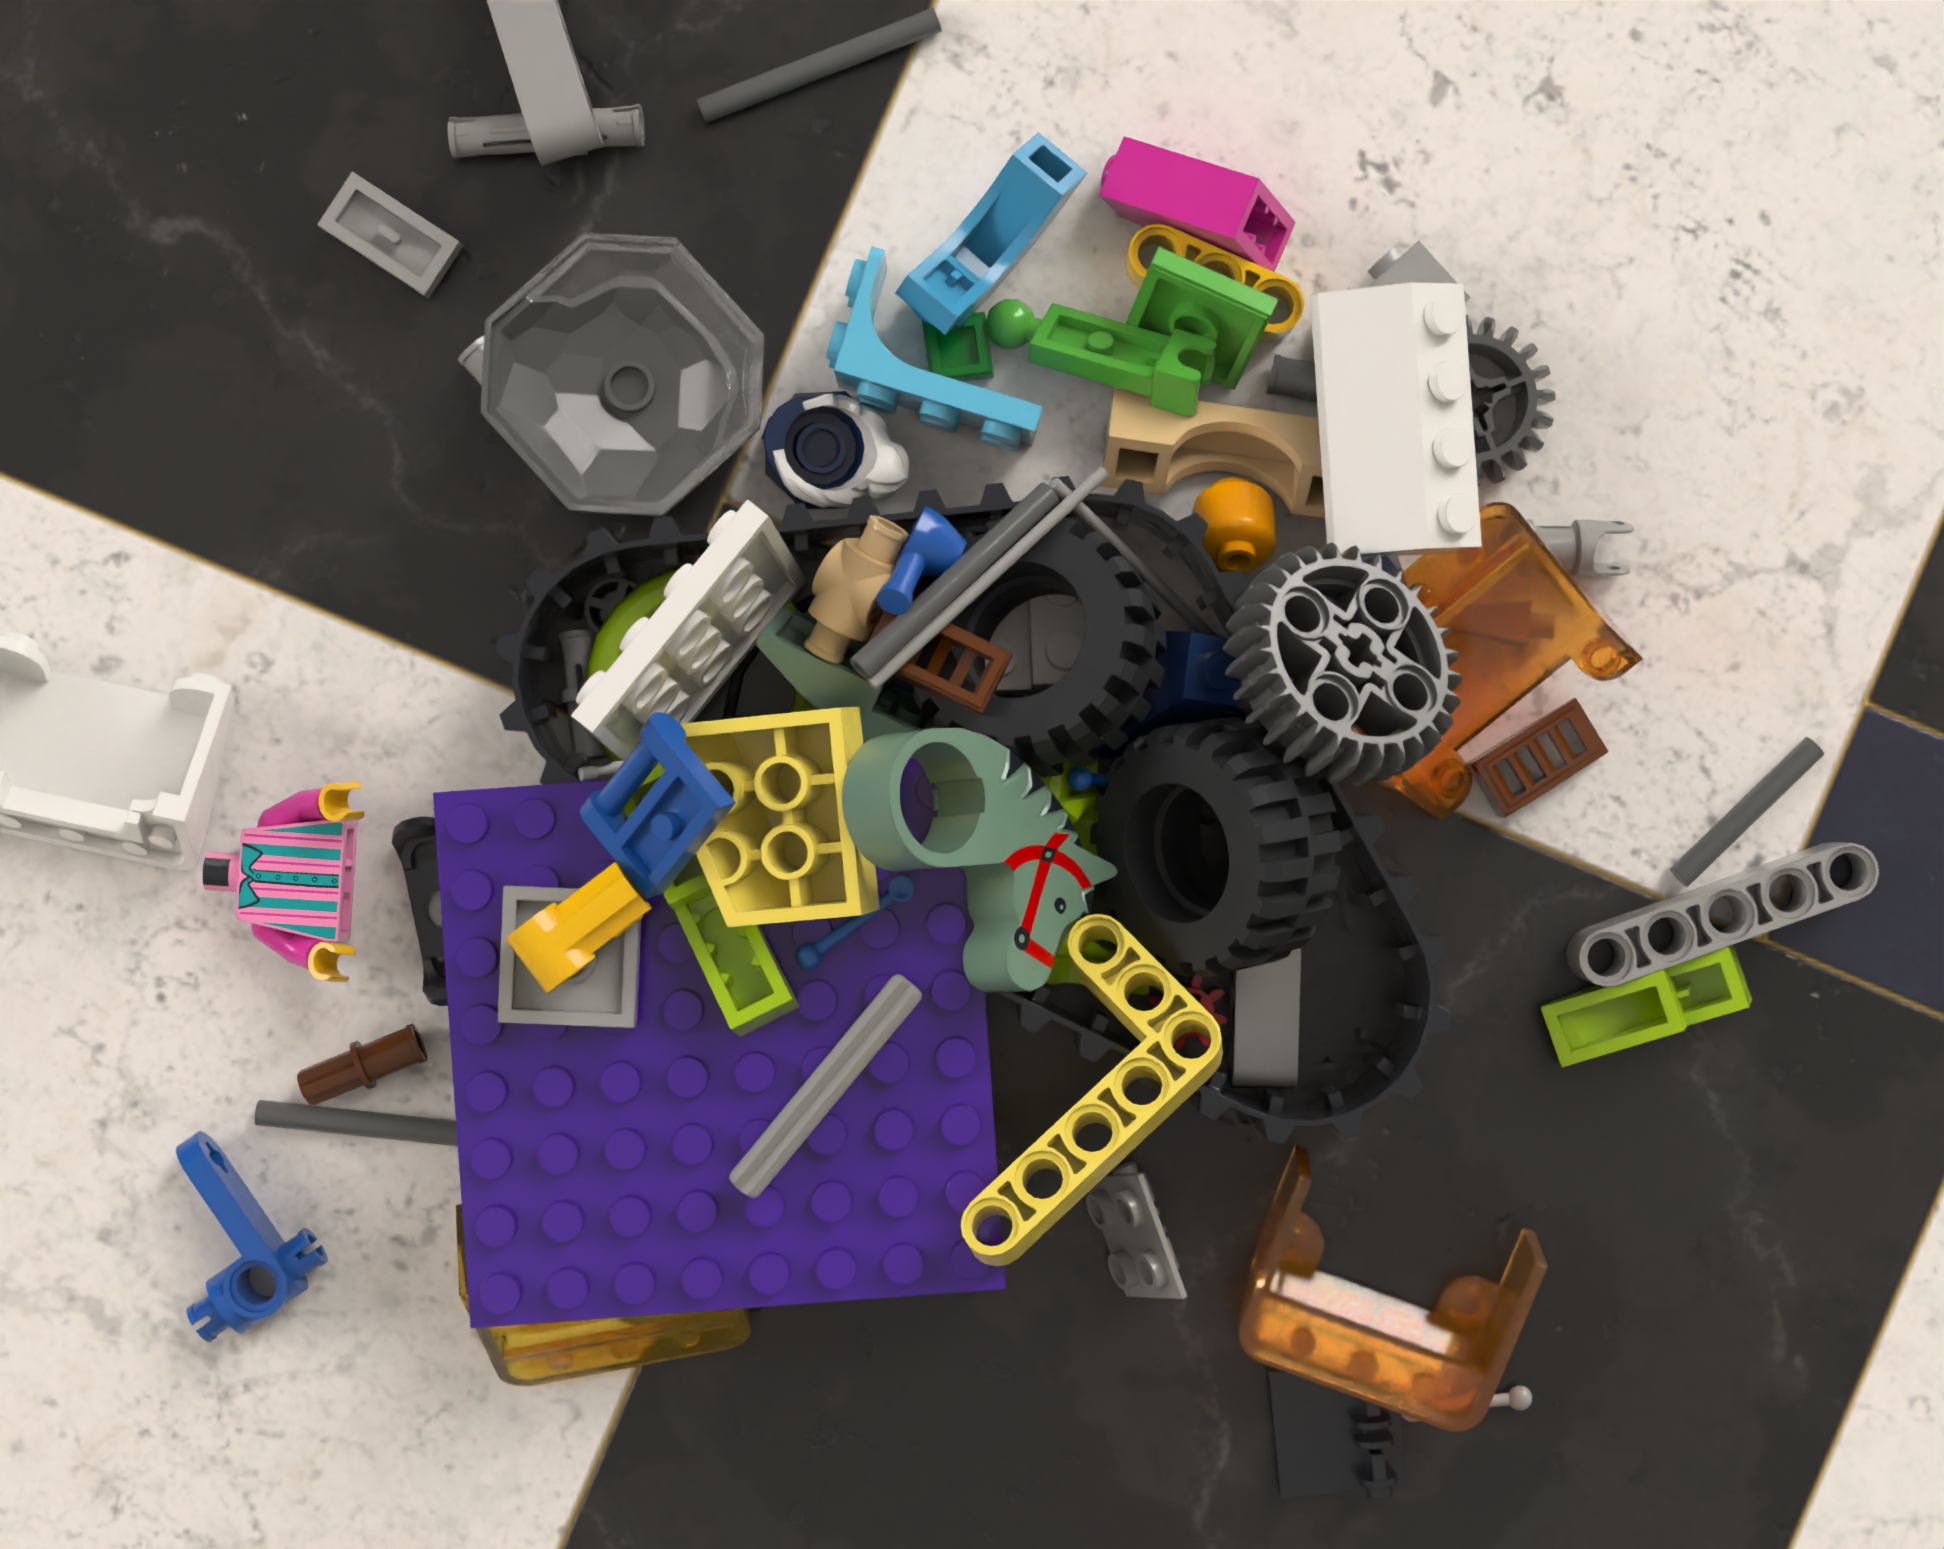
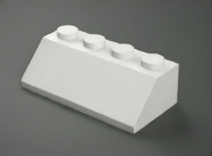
[1310,282,1482,557]

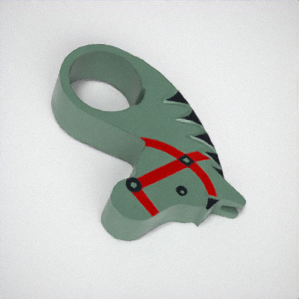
[842,728,1117,993]

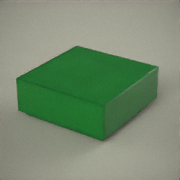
[922,312,994,382]

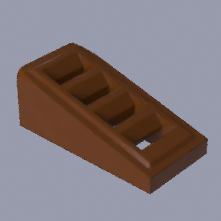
[868,610,1013,715]
[1466,698,1609,818]

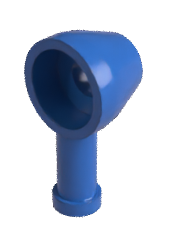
[877,506,967,615]

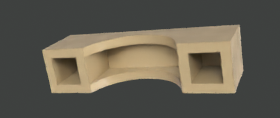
[1100,388,1325,518]

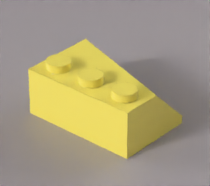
[661,707,880,927]

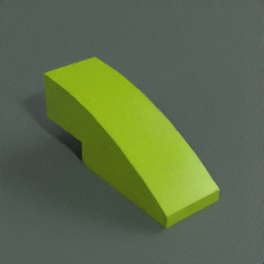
[1541,945,1752,1067]

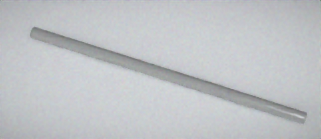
[867,466,1109,690]
[1049,478,1218,636]

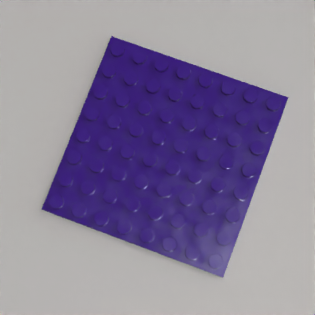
[433,758,1006,1328]

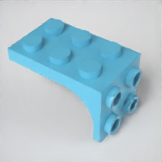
[826,246,1043,452]

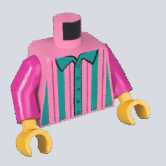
[203,781,365,983]

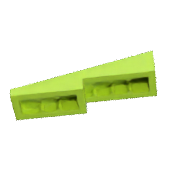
[624,763,800,1037]

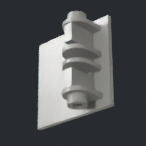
[1086,1161,1188,1299]

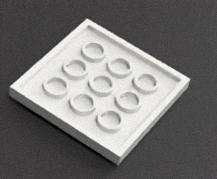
[571,499,807,760]

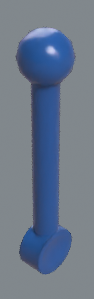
[1067,766,1109,791]
[795,876,915,970]

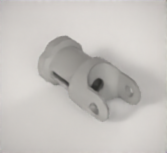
[1515,519,1634,577]

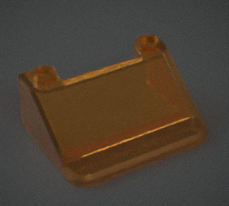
[1355,502,1643,821]

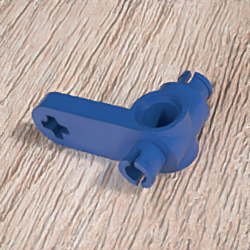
[176,1131,328,1342]

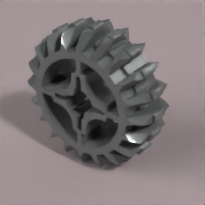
[1466,315,1556,487]

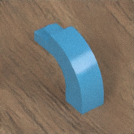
[895,132,1087,335]

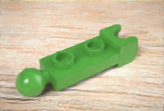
[985,299,1217,417]

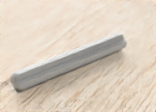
[729,974,922,1199]

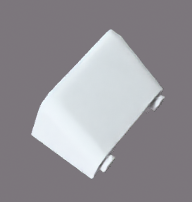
[0,632,235,871]

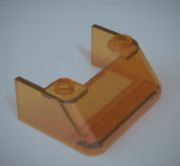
[1239,1144,1548,1432]

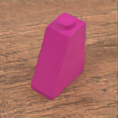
[1099,136,1296,272]

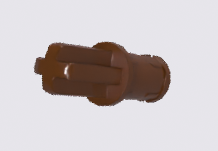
[297,1023,428,1105]

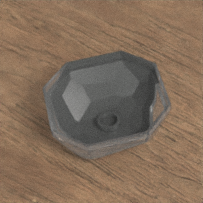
[480,233,765,516]

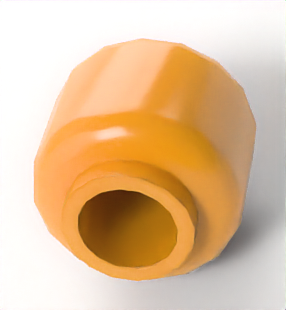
[1192,477,1277,574]

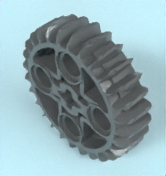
[1222,542,1463,787]

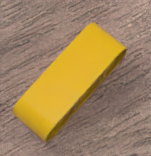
[1125,224,1304,343]

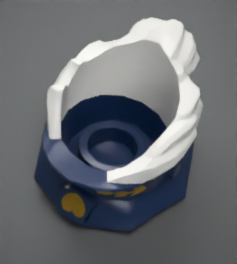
[761,391,909,509]

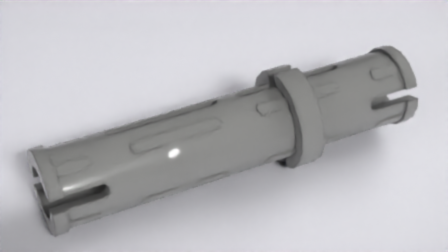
[448,104,645,159]

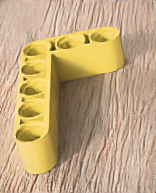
[961,914,1223,1266]

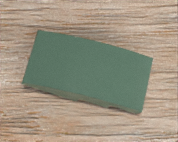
[755,606,936,758]

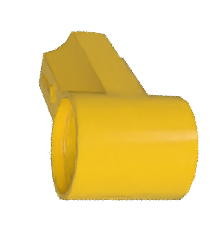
[505,862,652,994]

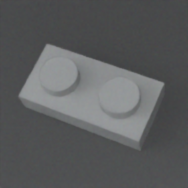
[317,171,463,299]

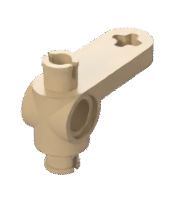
[804,515,932,664]

